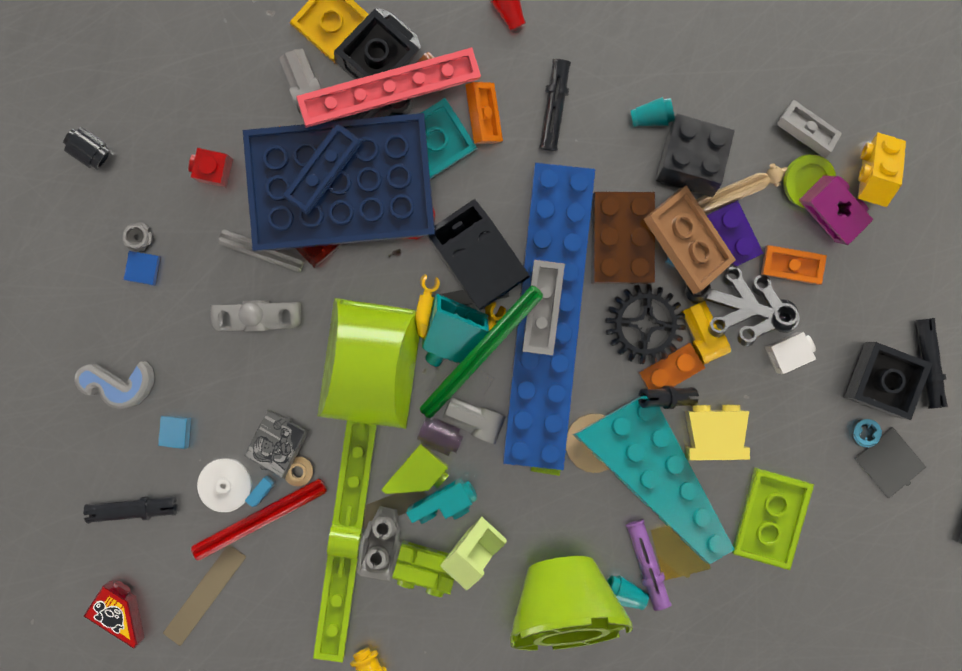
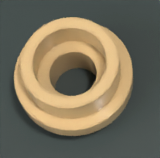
[285,456,313,487]

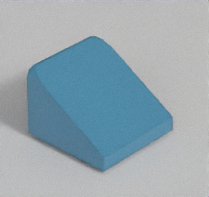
[158,416,191,449]

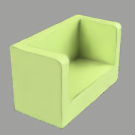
[440,517,507,590]

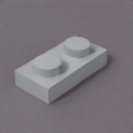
[777,99,842,158]

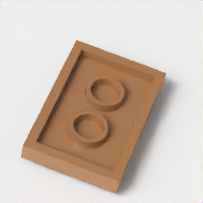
[643,186,736,294]

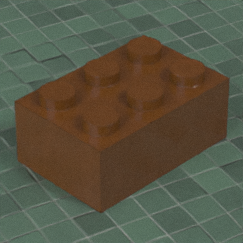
[591,192,655,284]

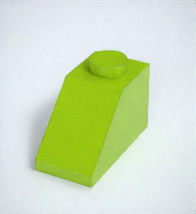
[381,442,449,494]

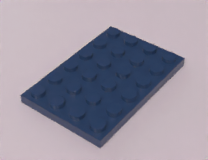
[242,113,435,252]

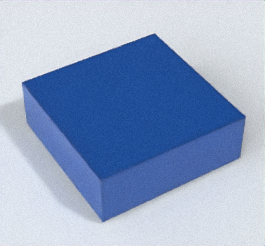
[124,251,160,286]

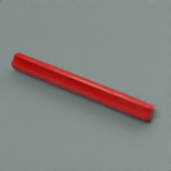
[191,479,327,561]

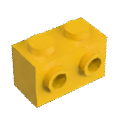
[858,132,906,207]

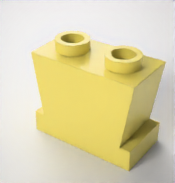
[684,405,750,460]

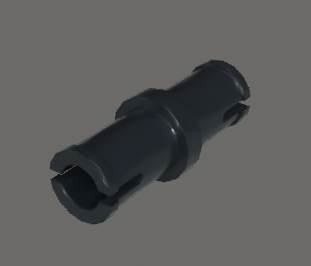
[638,386,699,409]

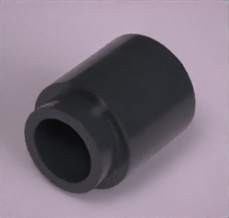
[63,127,111,170]

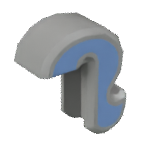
[75,361,154,409]

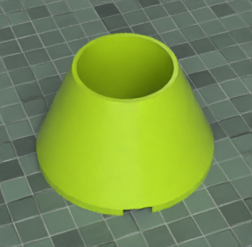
[510,556,633,651]

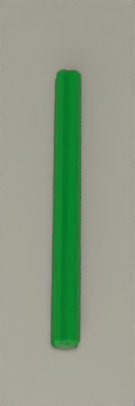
[420,285,543,419]

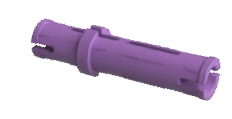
[626,519,672,611]

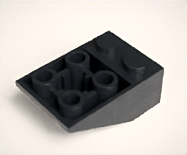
[427,199,530,311]

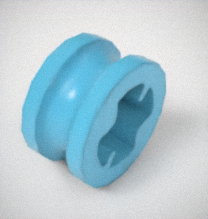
[853,419,882,448]

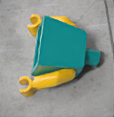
[415,274,506,367]

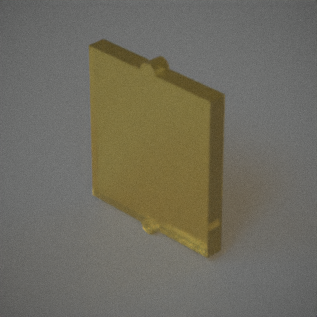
[650,526,711,581]

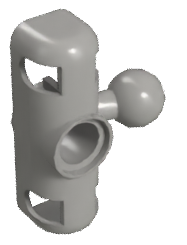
[210,300,301,331]

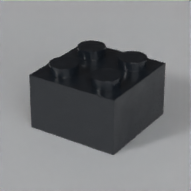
[656,114,735,197]
[845,342,933,420]

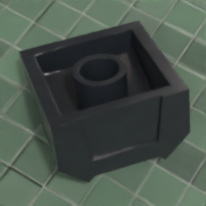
[334,8,421,80]

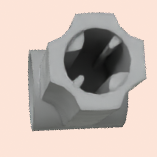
[279,48,322,113]
[442,397,506,444]

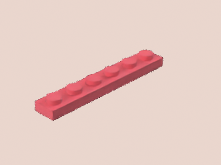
[296,48,481,128]

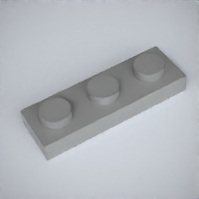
[522,260,565,355]

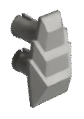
[356,506,403,582]

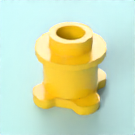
[350,648,387,671]

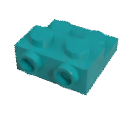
[406,477,478,524]

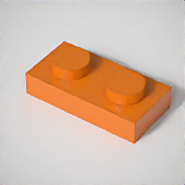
[465,82,503,144]
[761,245,827,285]
[638,342,705,389]

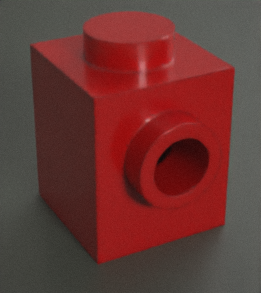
[188,148,233,188]

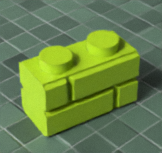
[392,540,454,597]

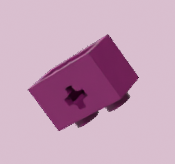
[799,175,873,245]

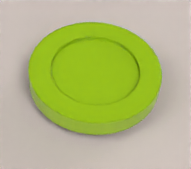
[783,154,836,208]

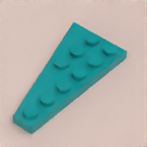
[572,396,735,564]

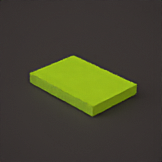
[731,468,814,570]

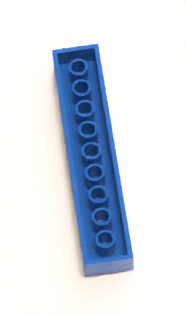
[503,163,595,470]

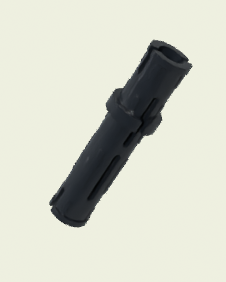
[539,59,571,151]
[915,318,948,409]
[83,496,178,524]

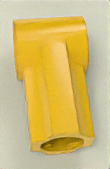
[681,301,731,365]

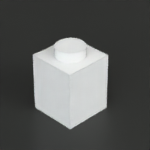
[765,332,816,374]

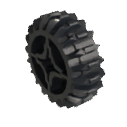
[604,284,686,364]

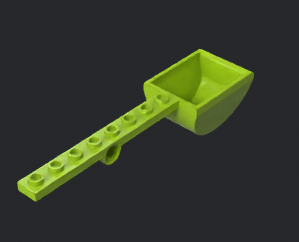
[313,298,420,663]

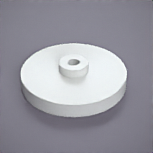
[197,458,252,512]

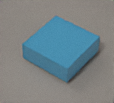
[245,475,276,508]

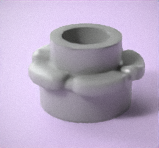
[123,222,152,252]

